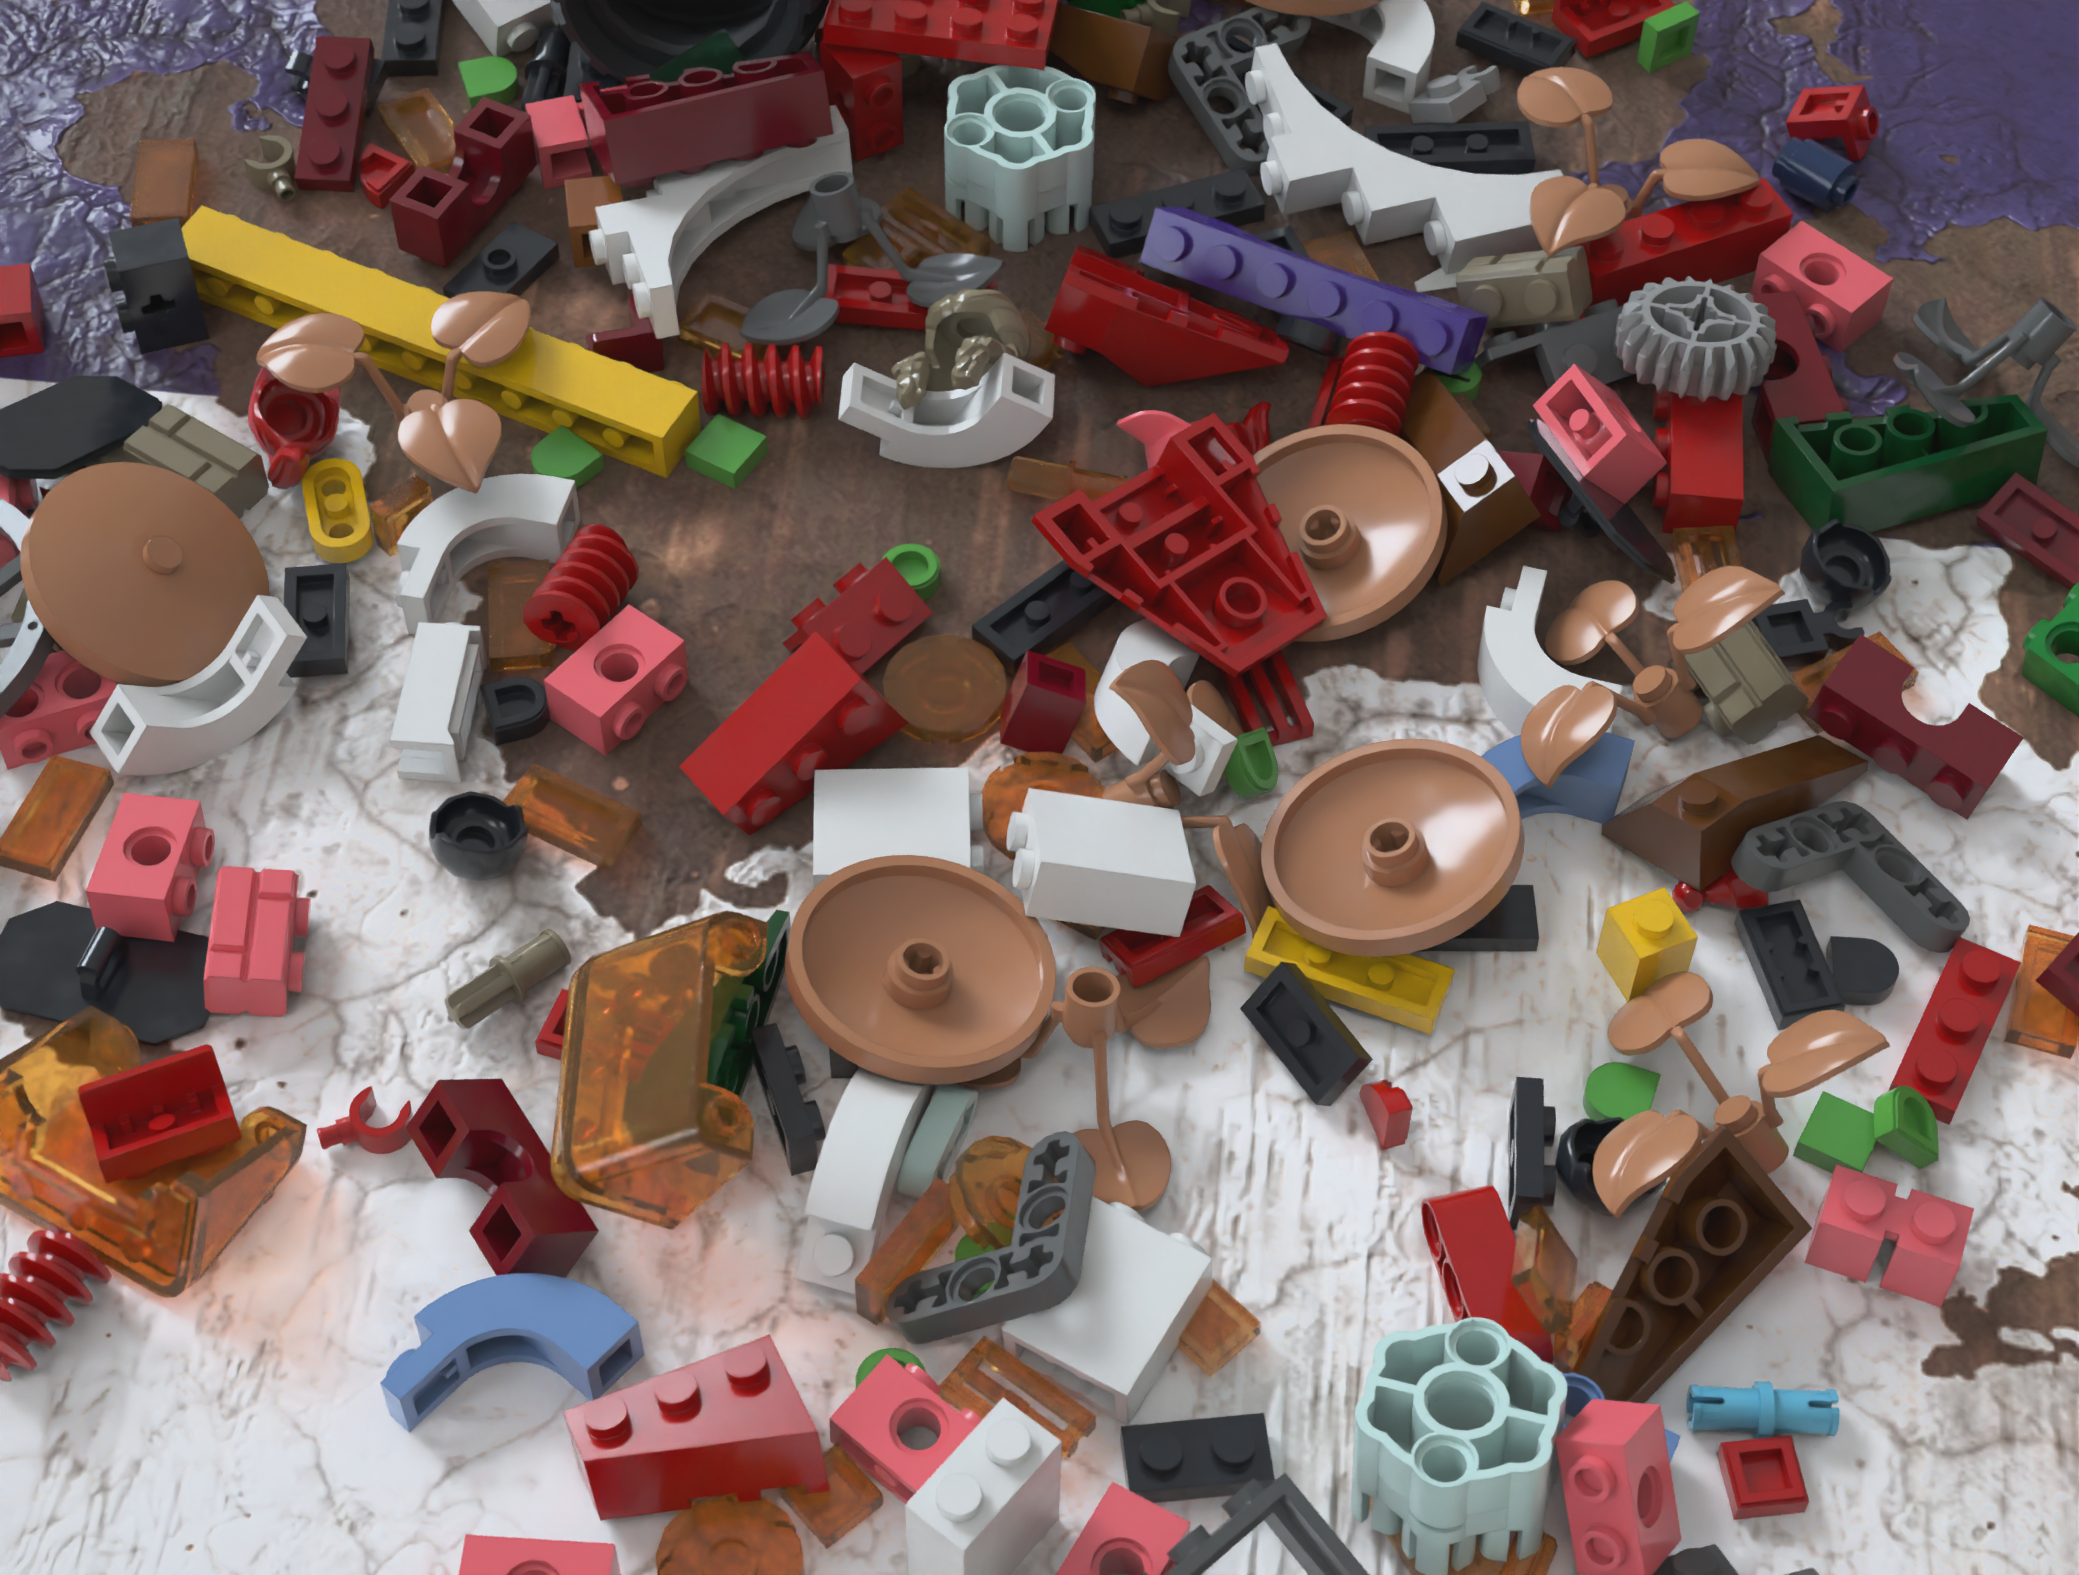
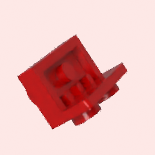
[1551,0,1675,58]
[783,557,933,674]
[78,1044,242,1184]

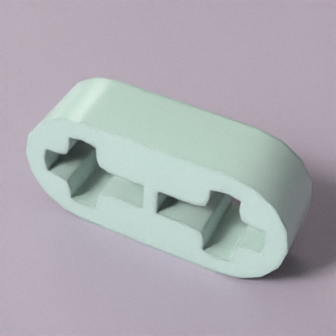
[896,1083,978,1204]

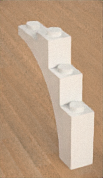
[1245,43,1563,275]
[589,105,853,339]

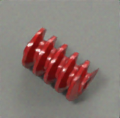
[1325,331,1420,437]
[702,342,825,420]
[523,523,639,651]
[0,1225,112,1382]

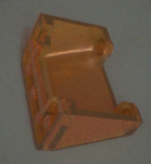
[550,911,768,1230]
[0,1006,307,1298]

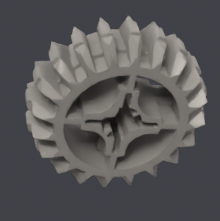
[1615,276,1777,402]

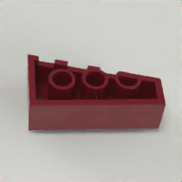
[579,52,834,187]

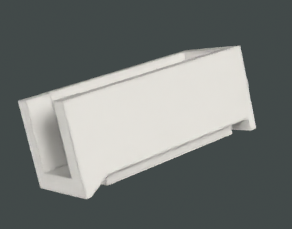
[390,622,488,783]

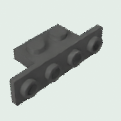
[1474,283,1662,389]

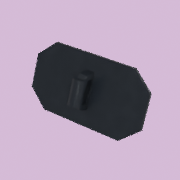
[0,376,162,479]
[1527,419,1676,584]
[0,901,211,1046]

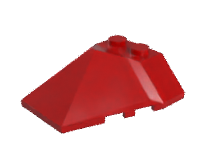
[1044,243,1289,387]
[1031,413,1327,678]

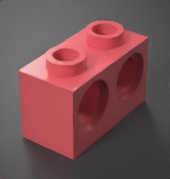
[0,650,117,770]

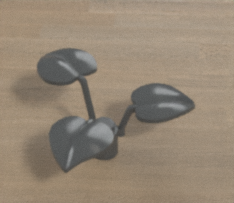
[738,172,1005,346]
[1893,298,2079,468]

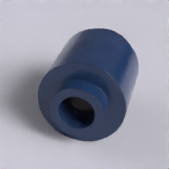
[1772,137,1859,213]

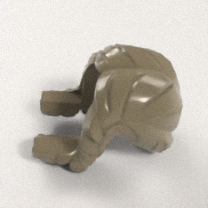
[891,288,1031,410]

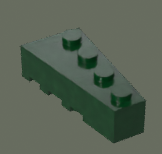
[1768,394,2048,532]

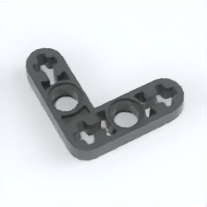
[1168,6,1311,177]
[1731,801,1970,953]
[885,1131,1096,1345]

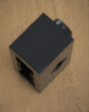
[103,217,210,354]

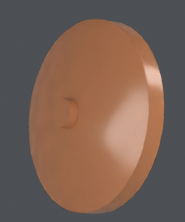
[1253,424,1448,642]
[20,462,270,687]
[1261,739,1525,957]
[785,855,1056,1085]

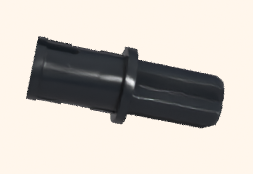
[521,27,571,112]

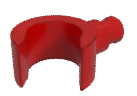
[316,1086,414,1154]

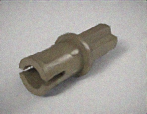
[444,929,571,1029]

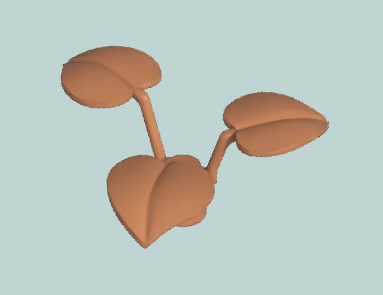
[1517,67,1760,258]
[256,291,531,493]
[1521,566,1785,789]
[1103,660,1275,939]
[956,956,1211,1211]
[1593,972,1890,1219]

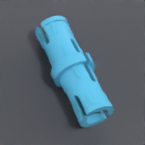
[1686,1381,1840,1439]

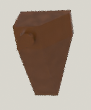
[1049,4,1192,106]
[1399,367,1541,586]
[1602,735,1869,892]
[1571,1125,1812,1403]

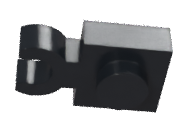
[1752,599,1865,668]

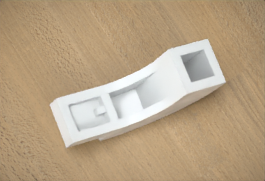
[1313,0,1435,114]
[838,353,1055,468]
[396,474,581,635]
[1477,566,1622,736]
[89,595,307,776]
[1094,619,1238,797]
[795,1067,934,1296]

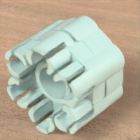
[944,65,1096,252]
[1351,1317,1567,1575]

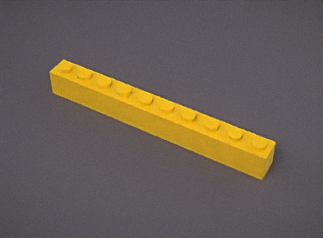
[181,206,701,478]

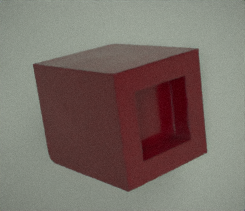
[586,293,664,373]
[1496,450,1573,532]
[1000,650,1087,761]

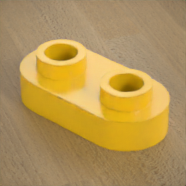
[302,458,374,563]

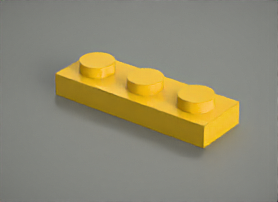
[1244,906,1455,1035]

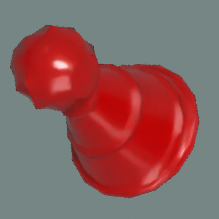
[1672,868,1769,913]

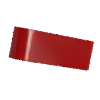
[1421,1185,1554,1365]

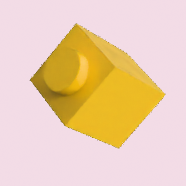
[1596,887,1698,1002]

